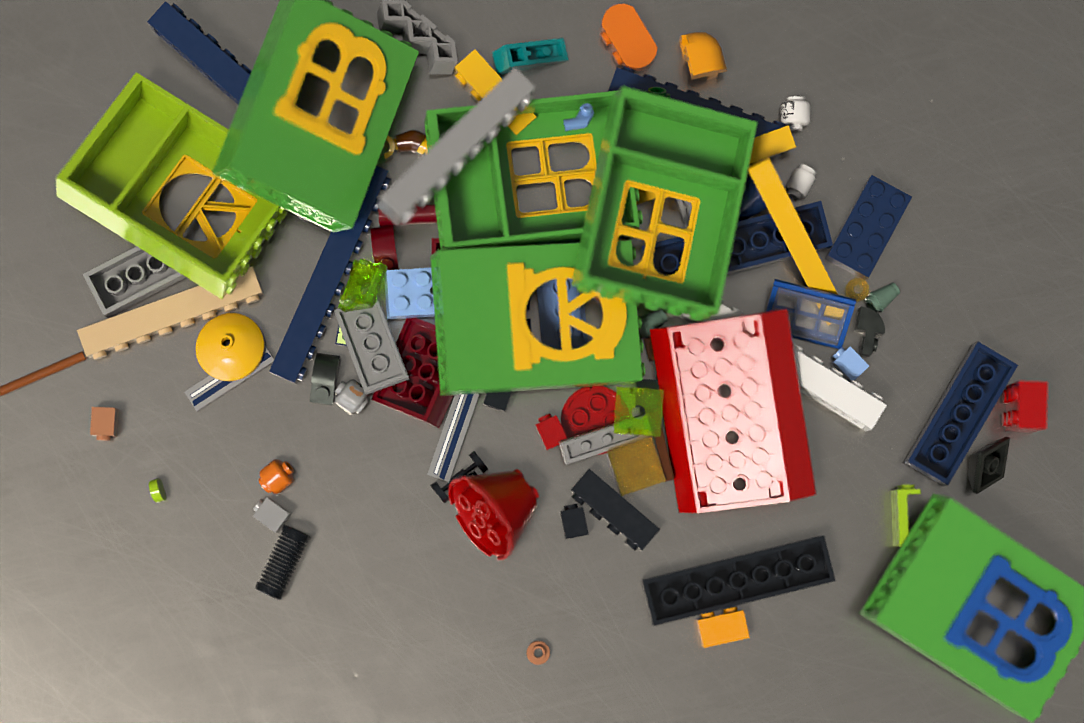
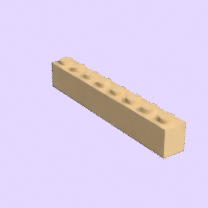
[77,266,264,360]

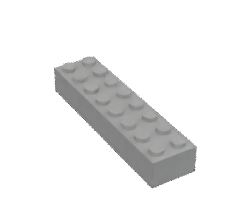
[377,67,535,226]

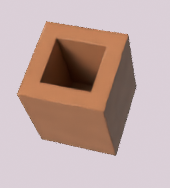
[90,407,119,441]

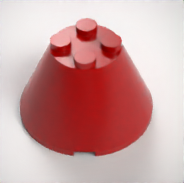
[448,469,539,560]

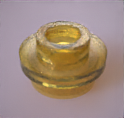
[846,278,869,301]

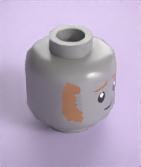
[334,379,370,413]

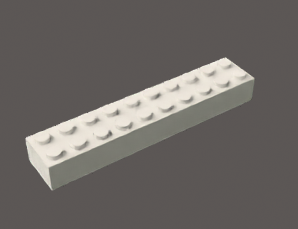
[679,299,887,431]

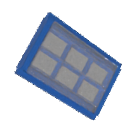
[765,279,856,349]

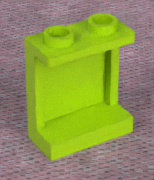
[891,485,921,546]

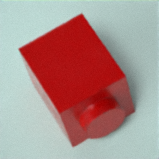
[535,413,567,451]

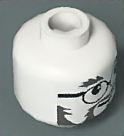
[781,96,811,131]

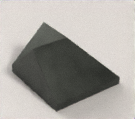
[968,436,1010,494]

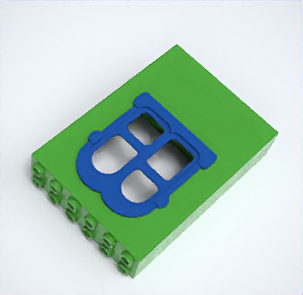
[859,493,1084,723]

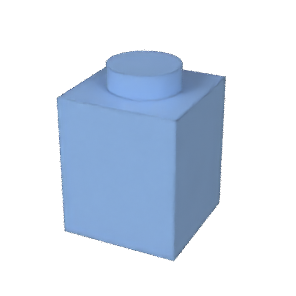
[831,346,869,382]

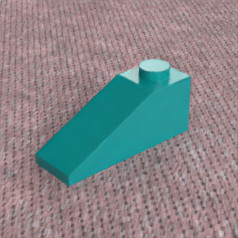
[492,38,569,74]

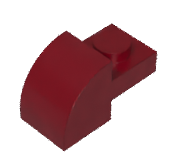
[370,226,399,277]

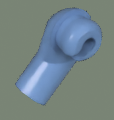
[564,103,594,131]

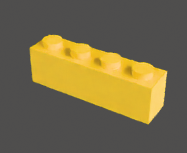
[454,49,537,135]

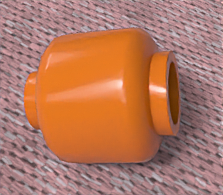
[259,459,294,494]

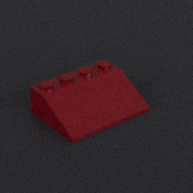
[371,318,453,428]

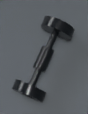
[430,451,488,504]

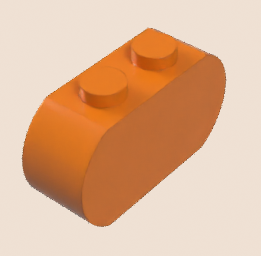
[600,4,657,72]

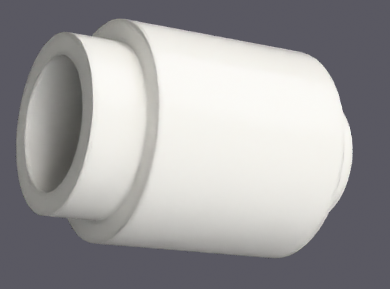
[785,164,816,200]

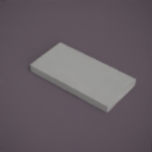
[334,294,409,395]

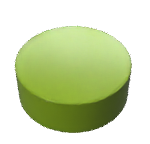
[149,478,166,503]

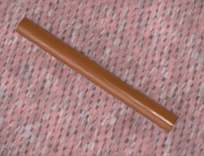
[0,351,86,396]

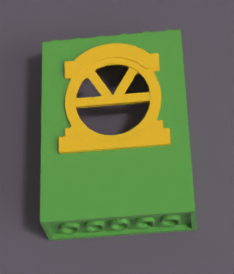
[430,240,645,396]

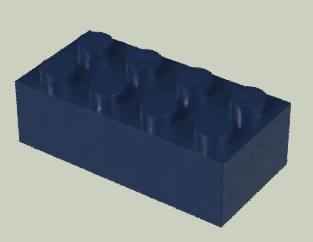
[825,175,912,280]

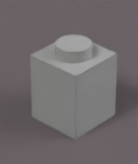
[253,497,291,533]

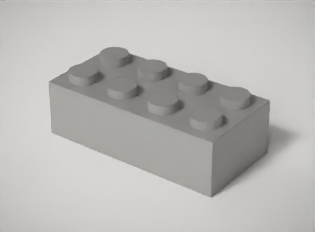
[83,246,187,318]

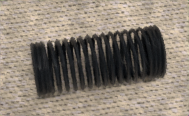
[255,525,310,600]

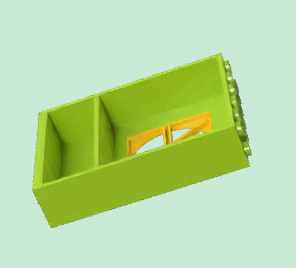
[56,72,288,299]

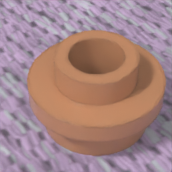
[527,641,550,665]

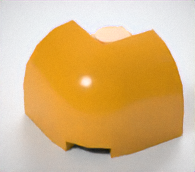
[679,32,727,80]

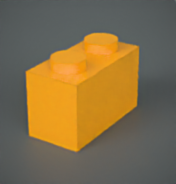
[696,606,750,648]

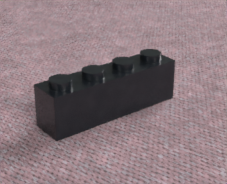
[571,469,660,551]

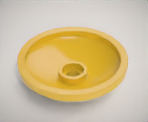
[196,313,265,381]

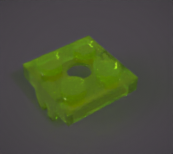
[338,258,388,312]
[613,387,664,437]

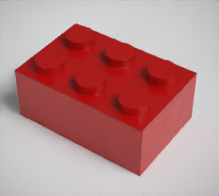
[1001,381,1048,433]

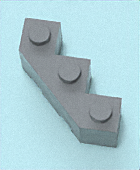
[377,0,458,74]

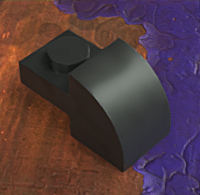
[854,306,885,357]
[310,353,340,405]

